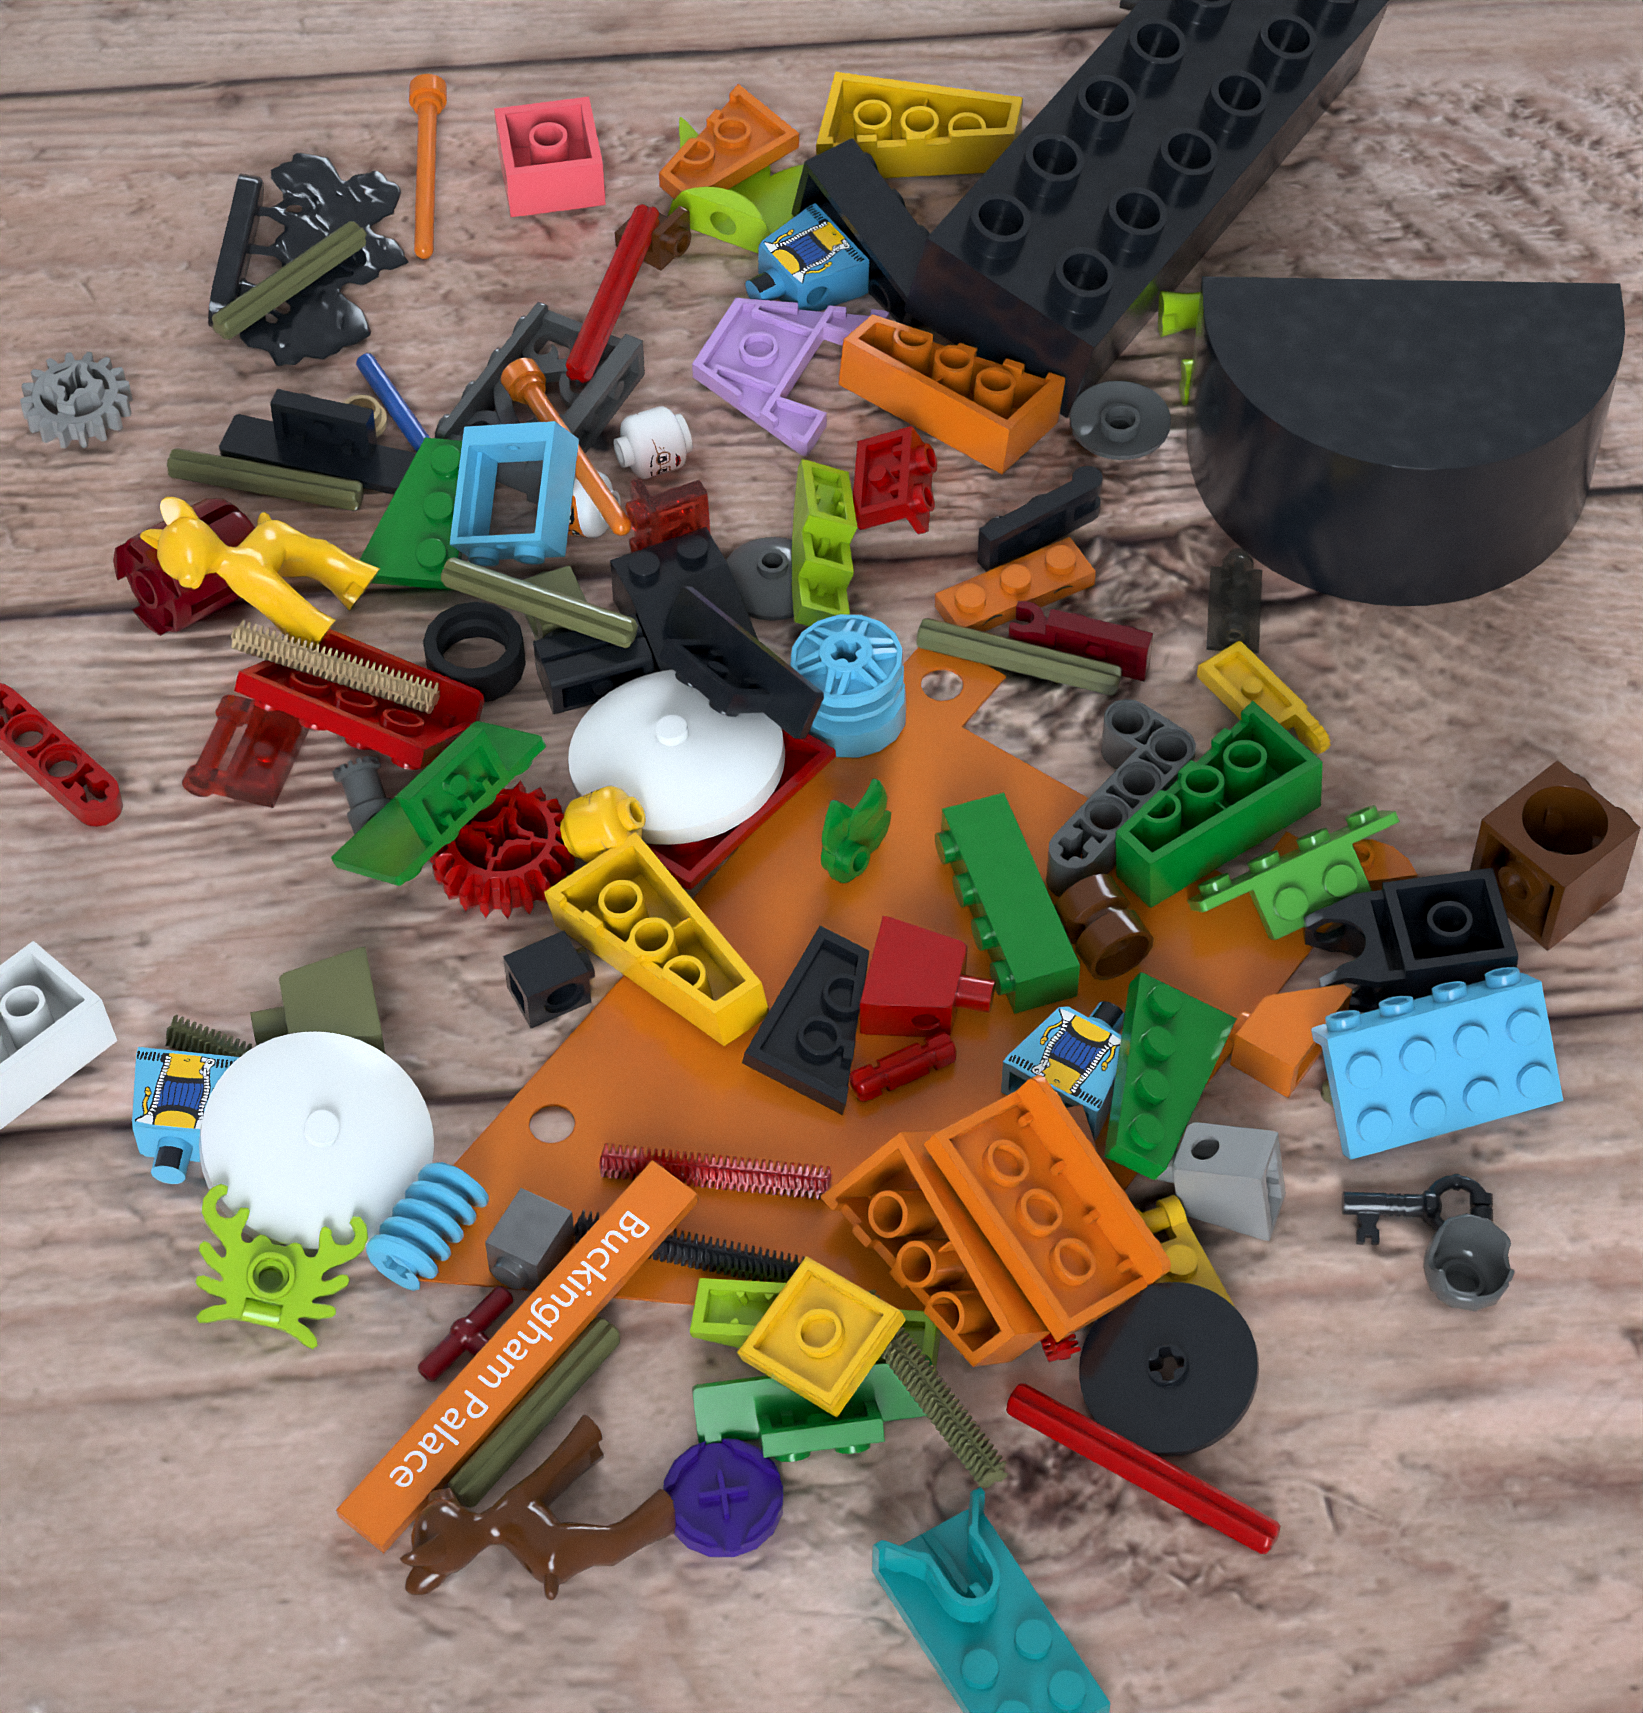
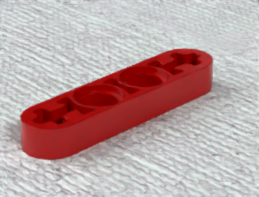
[0,683,123,827]

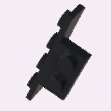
[219,389,416,495]
[658,587,824,739]

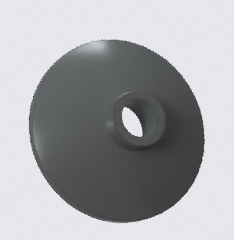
[1070,381,1171,460]
[726,537,794,621]

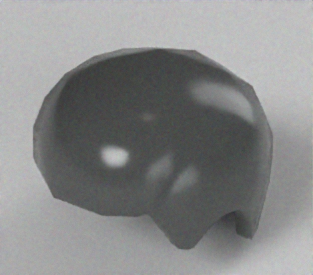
[1423,1213,1515,1311]

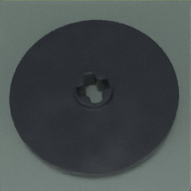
[1079,1282,1259,1457]

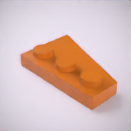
[659,84,799,199]

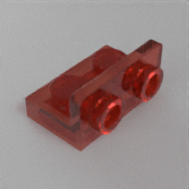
[625,478,711,553]

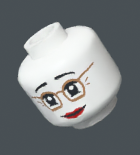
[614,406,693,479]

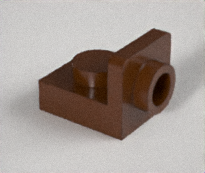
[614,205,692,271]

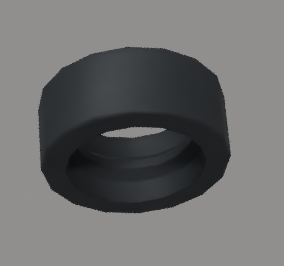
[423,602,526,702]

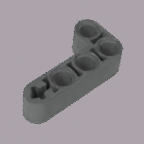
[1046,699,1196,897]

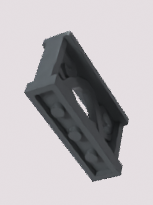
[435,302,645,505]

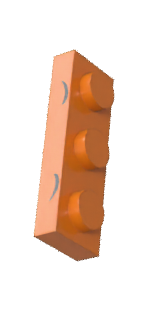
[934,537,1096,632]

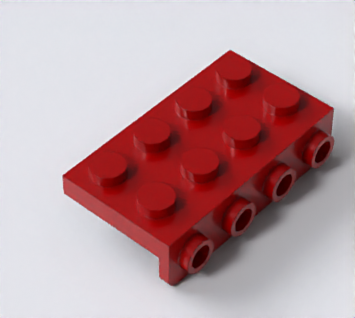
[234,629,484,770]

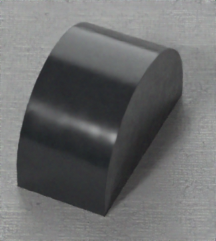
[1186,276,1625,607]

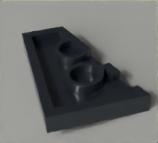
[742,926,869,1115]

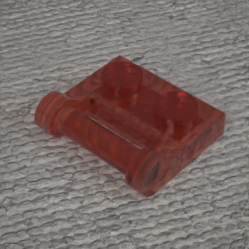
[182,695,310,808]

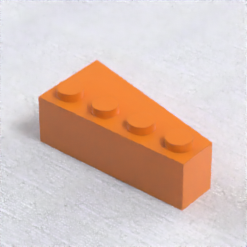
[838,314,1066,474]
[820,1130,1050,1367]

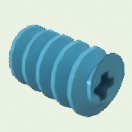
[366,1162,489,1291]

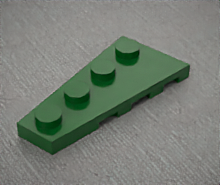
[1104,972,1237,1180]

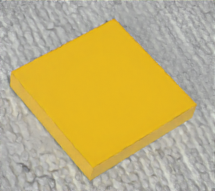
[737,1256,906,1418]

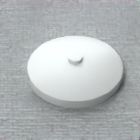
[568,670,785,845]
[199,1032,434,1257]

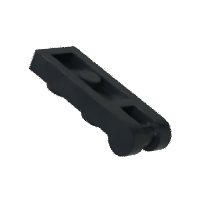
[977,466,1103,572]

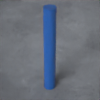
[356,353,430,453]

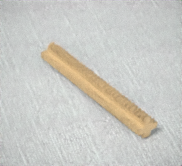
[231,619,440,714]

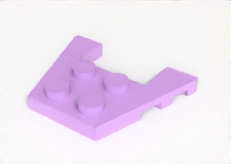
[692,298,889,457]

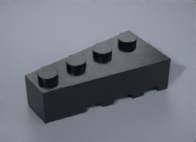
[791,138,930,328]

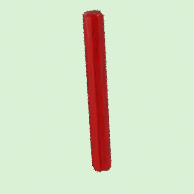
[565,204,660,383]
[1006,1383,1281,1554]

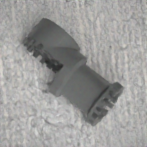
[333,756,392,835]

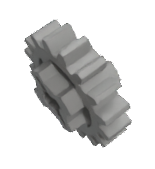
[20,352,133,448]

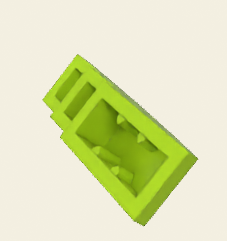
[791,458,857,626]
[690,1278,941,1371]

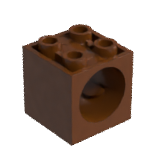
[1470,760,1641,951]

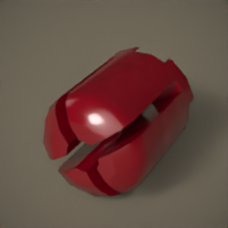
[113,498,255,636]

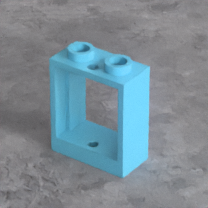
[449,421,579,566]

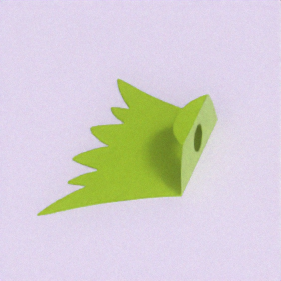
[667,117,804,254]

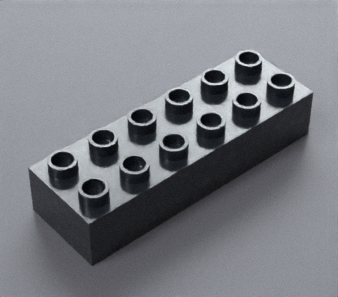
[904,0,1391,418]

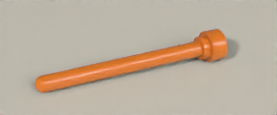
[409,74,447,259]
[501,358,631,536]

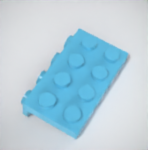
[1311,967,1563,1160]

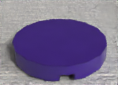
[663,1439,784,1557]

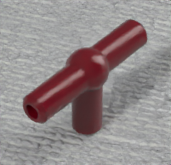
[418,1286,514,1382]

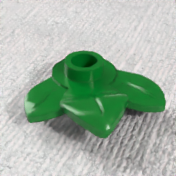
[821,778,892,883]

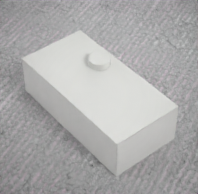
[0,941,117,1130]

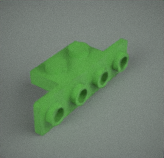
[1187,805,1400,940]

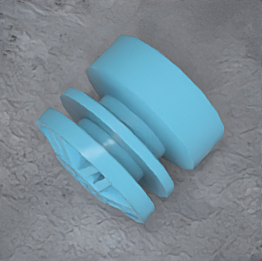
[790,614,907,758]

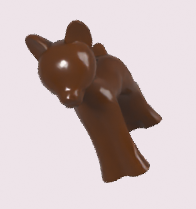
[400,1415,676,1600]

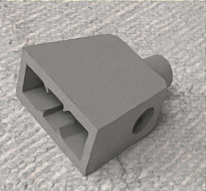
[1147,1122,1286,1241]

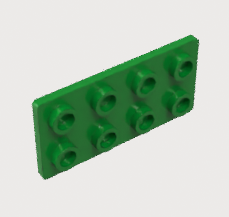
[331,721,546,886]

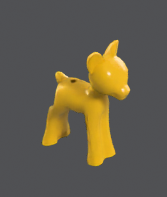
[140,496,380,650]

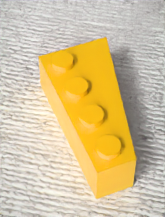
[816,72,1023,178]
[544,832,769,1046]

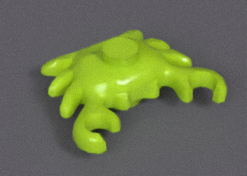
[195,1184,368,1349]

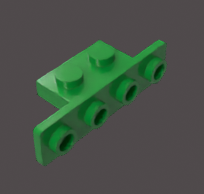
[692,1354,933,1462]

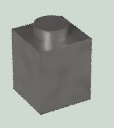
[485,1188,575,1292]

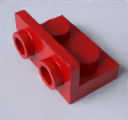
[853,426,937,535]

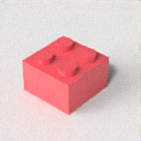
[494,97,606,217]

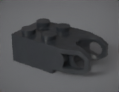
[1303,868,1518,1013]

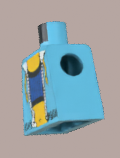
[1001,1001,1125,1141]
[132,1047,239,1184]

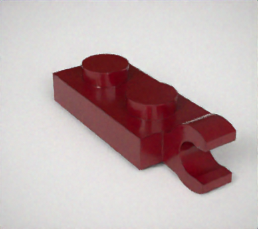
[1008,601,1153,682]

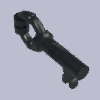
[1342,1174,1493,1245]

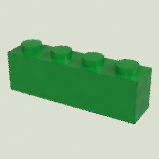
[935,792,1080,1014]

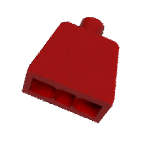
[860,916,996,1037]

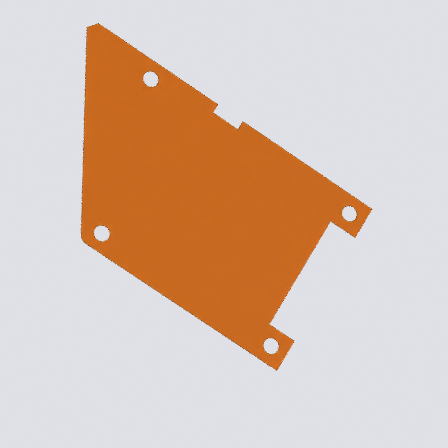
[416,647,1333,1311]

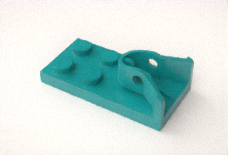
[872,1487,1111,1713]

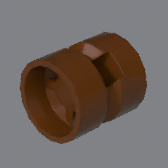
[1054,874,1154,980]

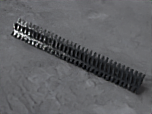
[573,1209,805,1283]

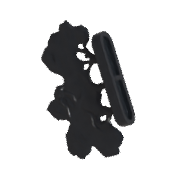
[208,153,409,366]

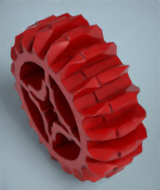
[430,780,576,919]

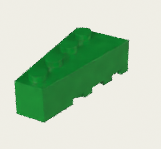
[1115,701,1323,908]

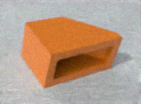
[1229,984,1353,1098]

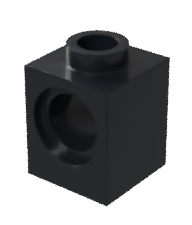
[503,931,595,1028]

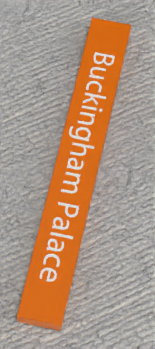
[336,1160,698,1554]

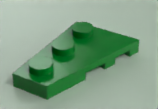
[359,438,462,591]

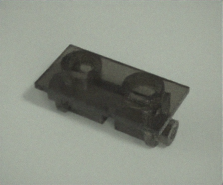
[1206,548,1262,654]

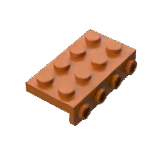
[924,1075,1171,1342]

